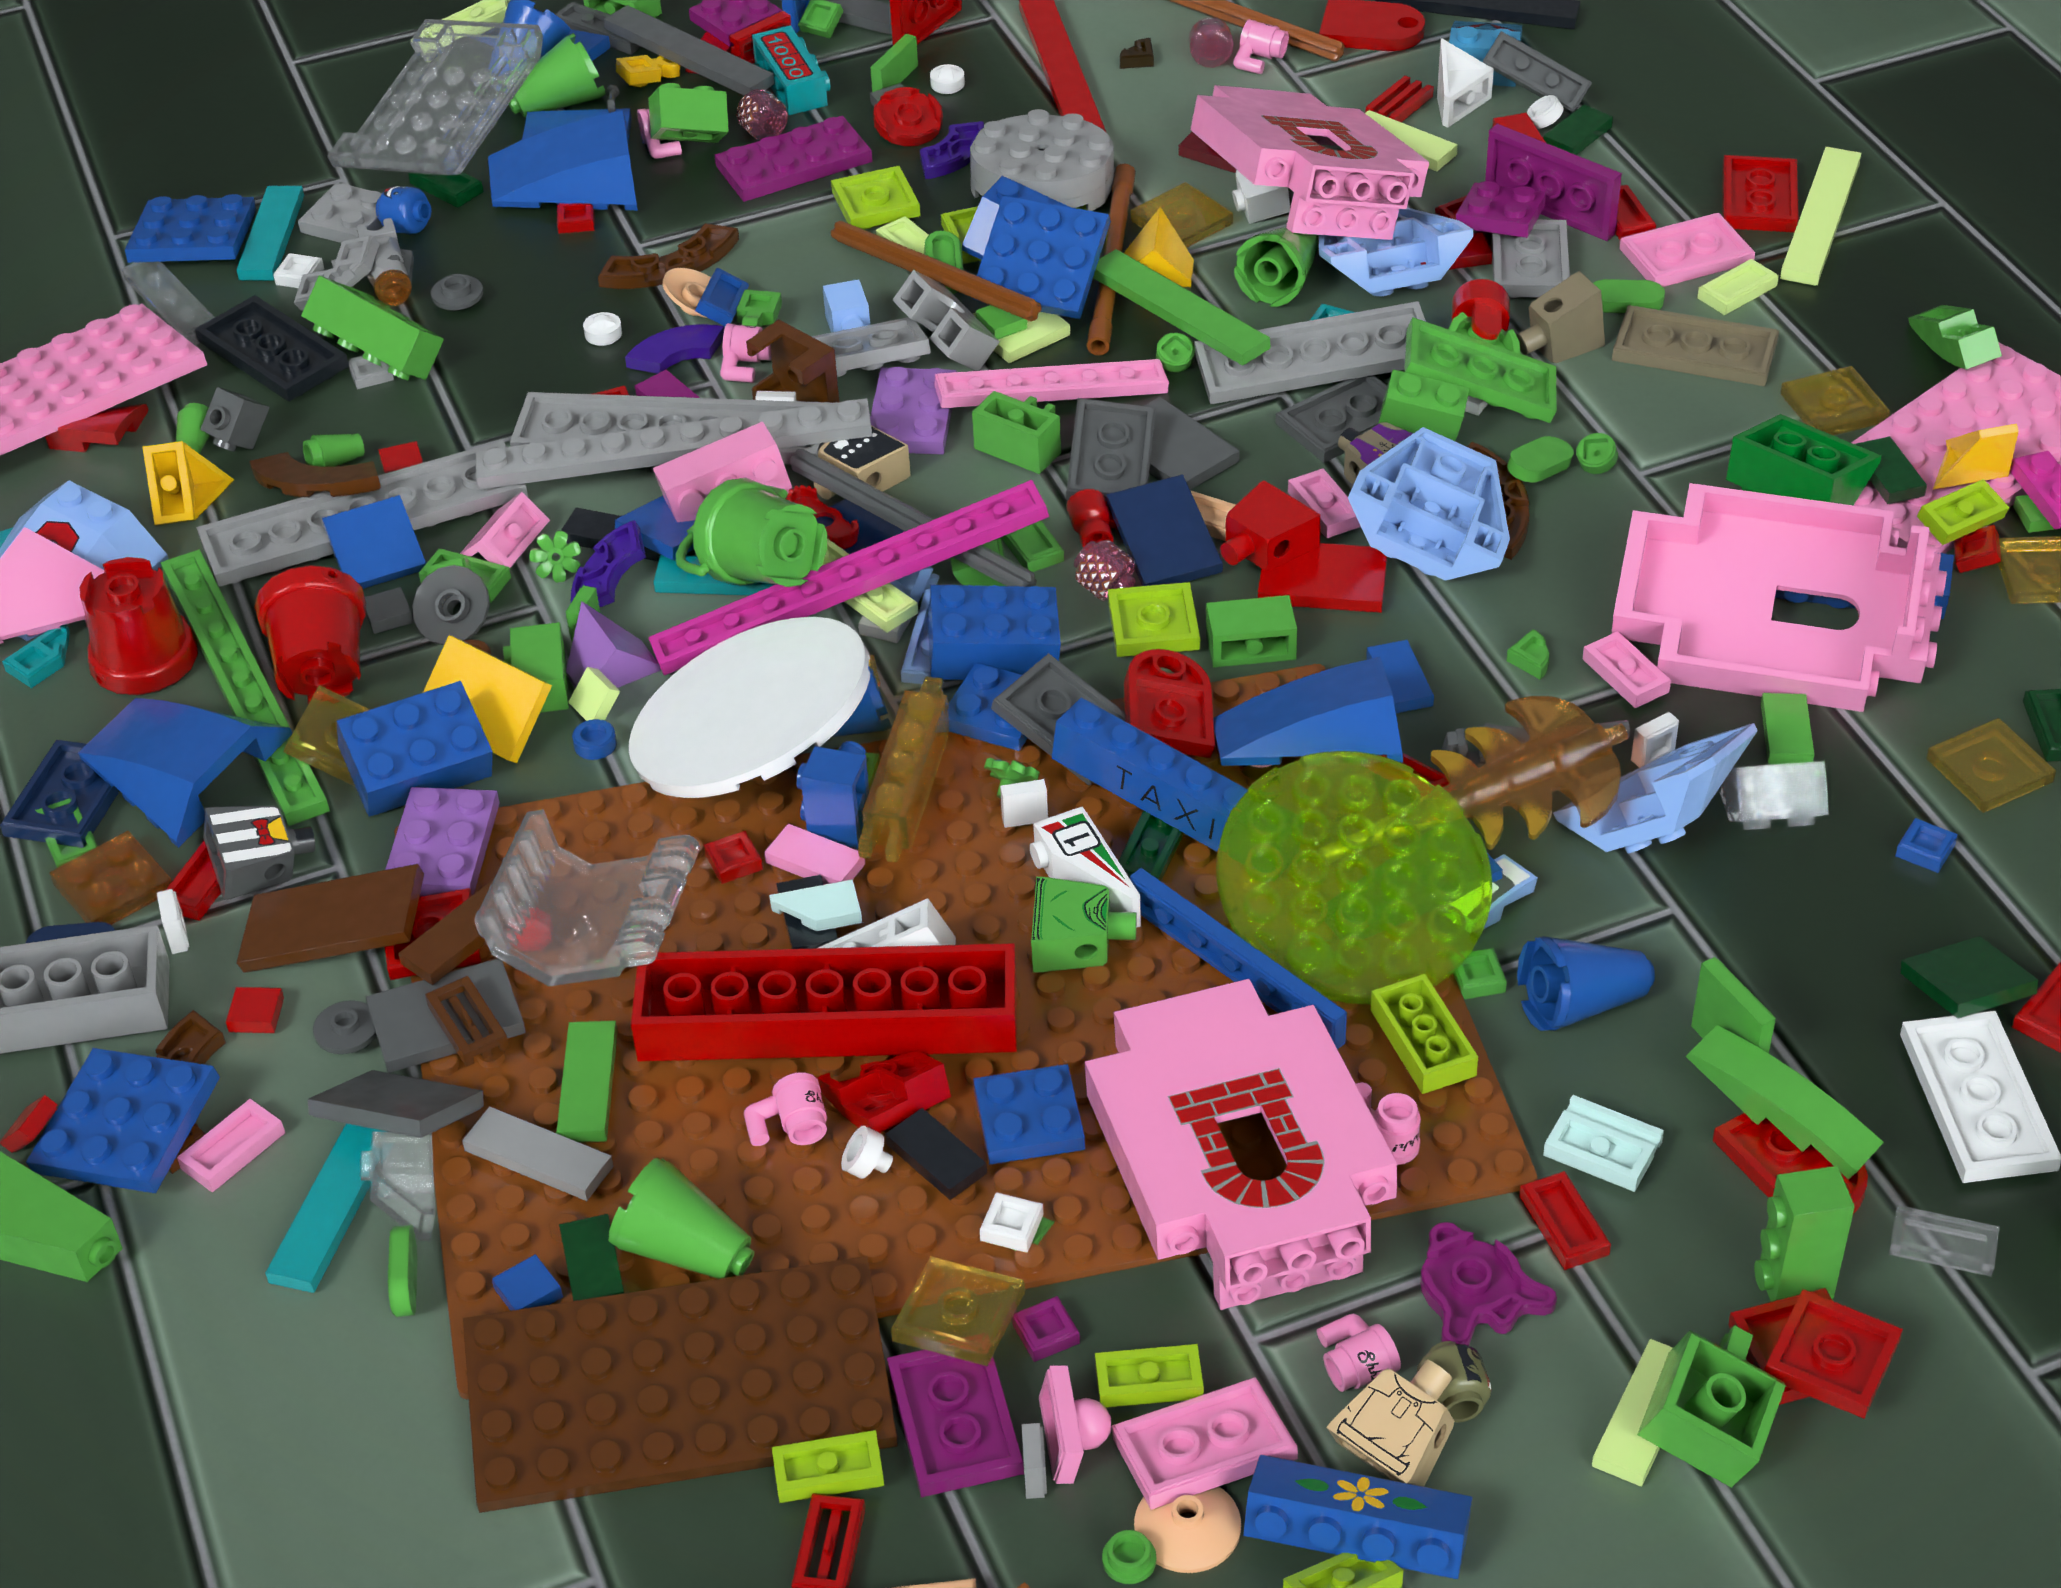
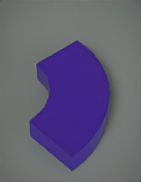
[919,121,984,179]
[625,324,724,374]
[570,520,646,607]

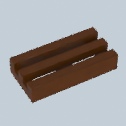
[425,975,509,1067]

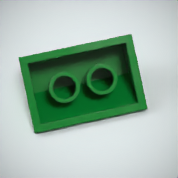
[1726,414,1882,506]

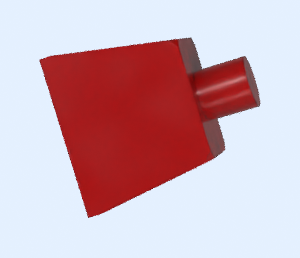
[1220,480,1321,570]

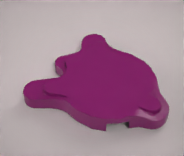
[1420,1222,1557,1346]

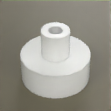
[841,1126,893,1179]

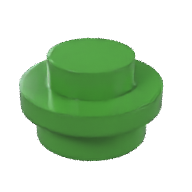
[1102,1530,1156,1584]

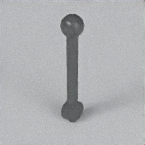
[606,84,619,113]

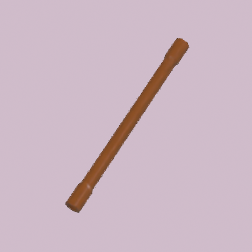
[1087,163,1136,356]

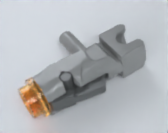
[331,218,414,306]

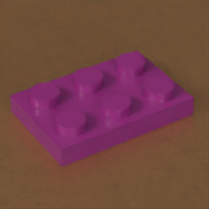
[887,1336,1024,1497]

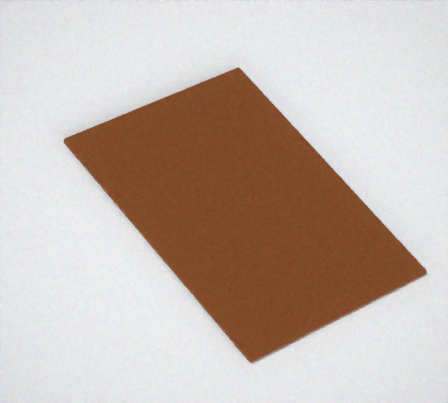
[394,664,1537,1400]

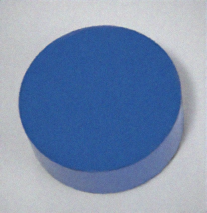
[572,719,617,760]

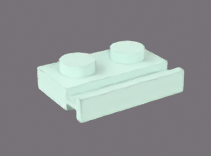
[1543,1095,1664,1192]

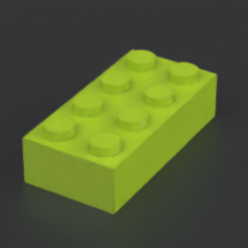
[1370,974,1478,1094]

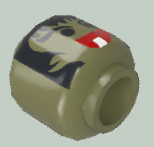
[1417,1341,1491,1423]

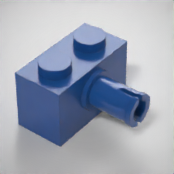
[797,741,872,849]

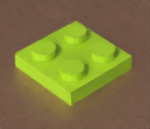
[831,166,921,230]
[1108,582,1200,657]

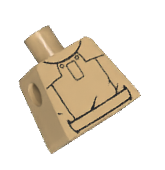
[1326,1359,1455,1487]

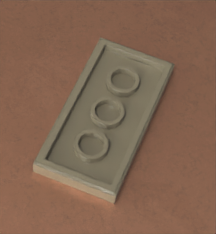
[1612,305,1780,386]

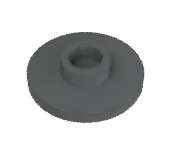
[431,274,483,310]
[313,1000,377,1054]

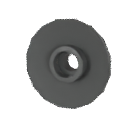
[412,565,490,645]

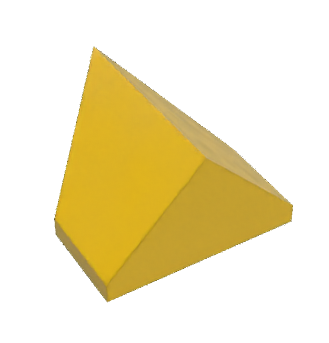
[1124,207,1194,288]
[1932,424,2019,490]
[143,441,235,526]

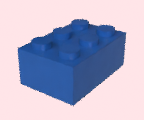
[928,585,1061,680]
[337,681,493,817]

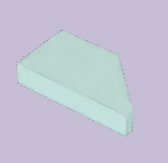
[769,879,862,931]

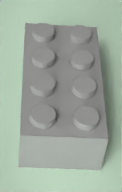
[0,925,170,1054]

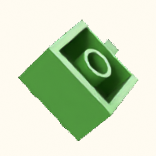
[1637,1325,1786,1488]

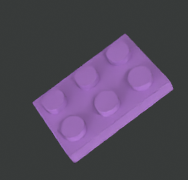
[870,367,957,454]
[385,787,500,896]

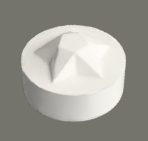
[930,64,965,94]
[1527,95,1564,129]
[583,312,622,346]

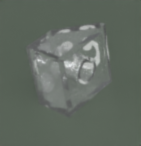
[1719,761,1829,830]

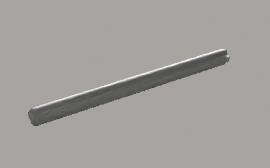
[789,449,1037,587]

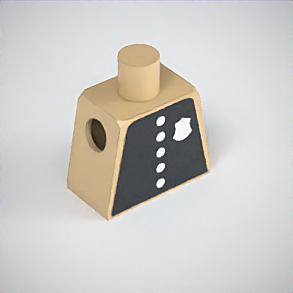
[814,426,911,500]

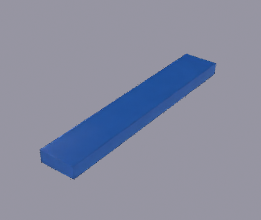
[1130,868,1347,1050]

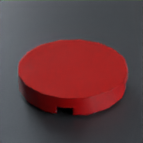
[873,87,943,146]

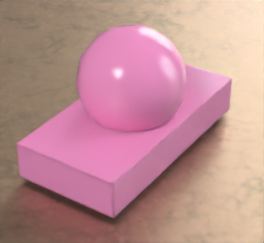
[1039,1365,1111,1484]

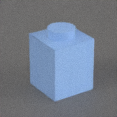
[823,279,870,332]

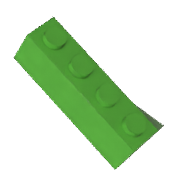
[301,275,444,381]

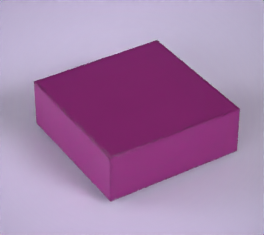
[1012,1296,1080,1362]

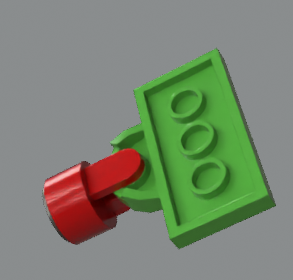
[1405,279,1557,423]

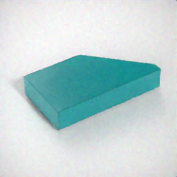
[2,624,70,688]

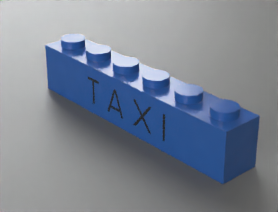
[1052,697,1305,884]

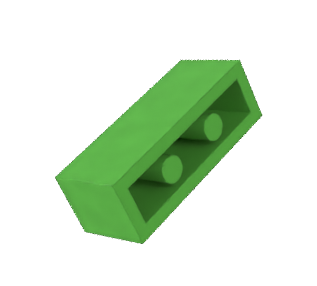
[1754,1166,1855,1302]

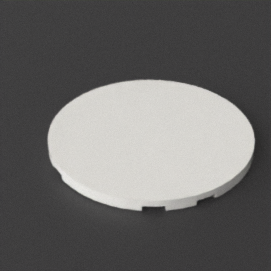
[629,617,871,798]

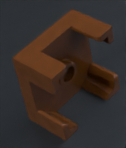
[746,319,840,403]

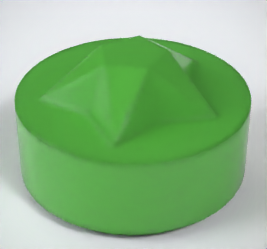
[1156,333,1195,372]
[1576,433,1618,474]

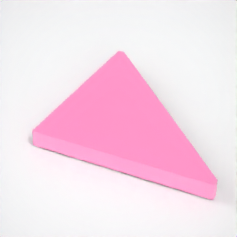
[0,527,105,644]

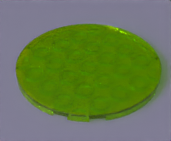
[1216,751,1492,1004]

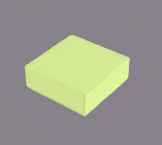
[568,667,620,721]

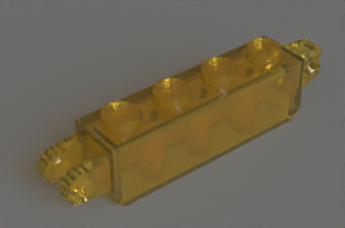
[858,677,949,862]

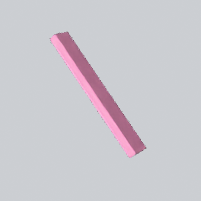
[934,359,1169,408]

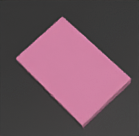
[1619,213,1755,287]
[1111,1377,1298,1510]

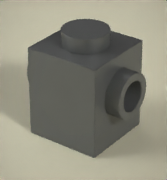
[200,387,270,452]

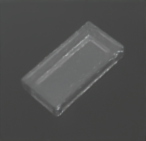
[1889,1205,1999,1276]

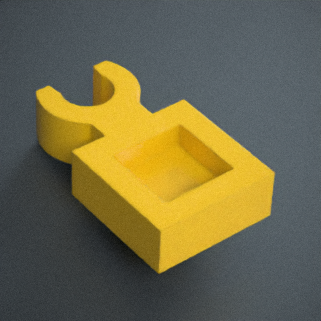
[616,55,680,87]

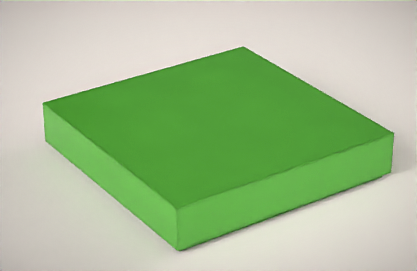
[1691,957,1776,1053]

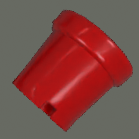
[79,557,198,695]
[254,565,366,704]

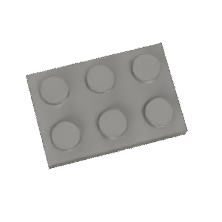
[1491,219,1570,299]
[811,317,931,377]

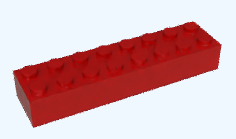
[631,943,1017,1062]

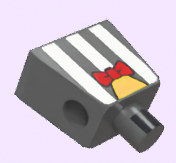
[203,806,315,900]

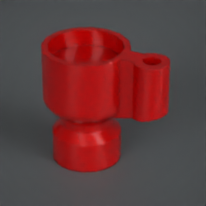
[1066,489,1118,554]

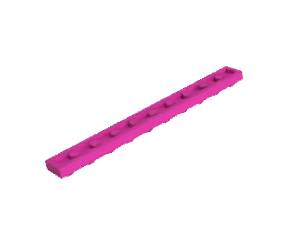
[648,480,1049,676]

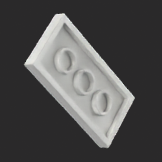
[1900,1011,2061,1183]

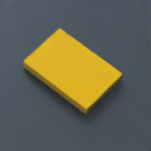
[423,635,552,763]

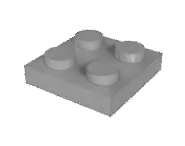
[298,182,382,243]

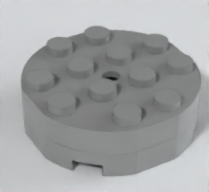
[970,109,1114,211]

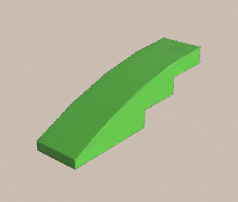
[1685,1025,1884,1179]

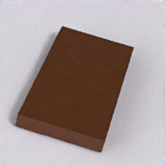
[236,864,424,973]

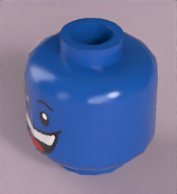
[376,186,432,234]

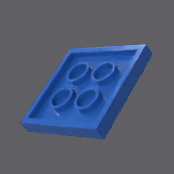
[125,194,256,263]
[973,196,1111,319]
[26,1048,220,1194]

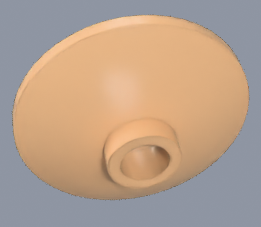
[662,268,711,318]
[1134,1487,1241,1573]

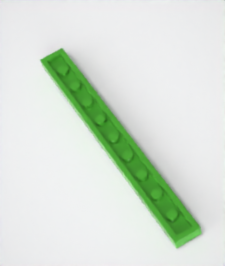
[160,549,330,826]

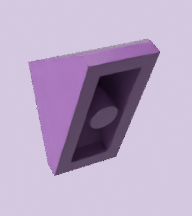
[566,601,660,688]

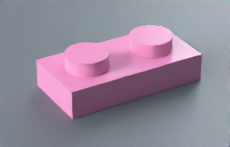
[1288,468,1361,538]
[1583,631,1671,708]

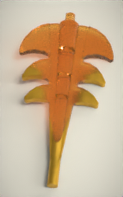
[1318,696,1628,866]

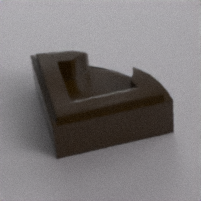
[1120,38,1154,69]

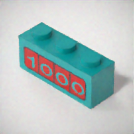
[752,25,831,115]

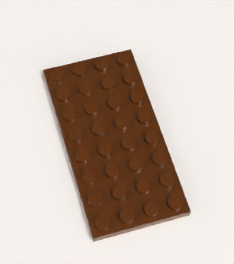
[463,1256,898,1513]

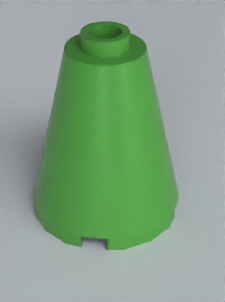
[505,33,606,118]
[1234,227,1319,307]
[608,1157,755,1279]

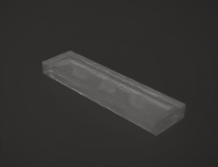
[122,262,215,345]

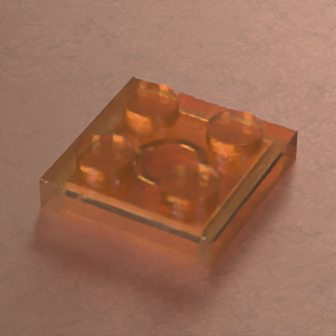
[49,831,172,925]

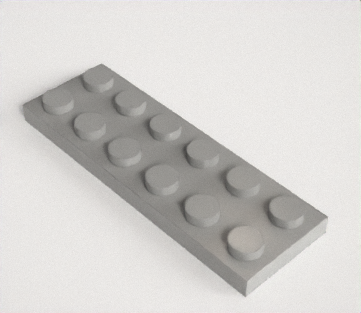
[1194,301,1426,405]

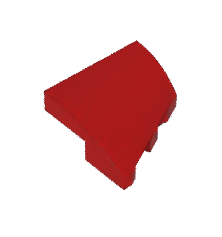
[45,404,149,453]
[816,1051,951,1133]

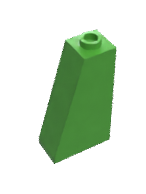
[0,1151,123,1282]

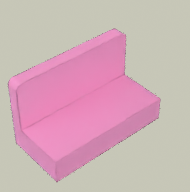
[460,492,550,568]

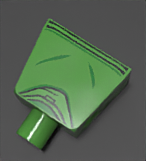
[1031,876,1137,972]

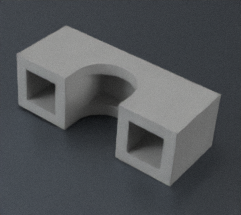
[893,270,1000,371]

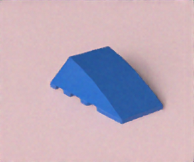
[488,110,638,211]
[1213,657,1403,766]
[78,698,293,848]

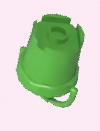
[675,478,827,587]

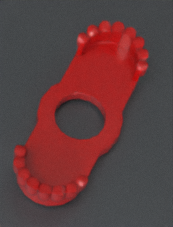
[785,485,859,549]

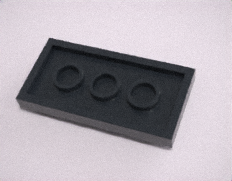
[195,295,349,402]

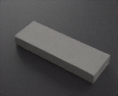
[462,1106,613,1201]

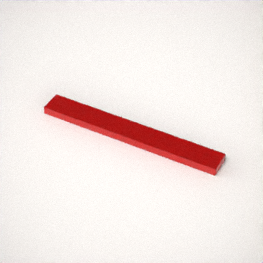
[1019,0,1107,133]

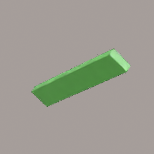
[1093,249,1271,366]

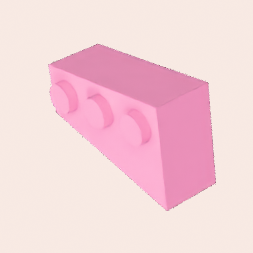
[653,421,793,523]

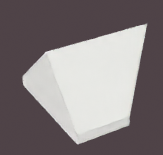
[1437,38,1494,128]

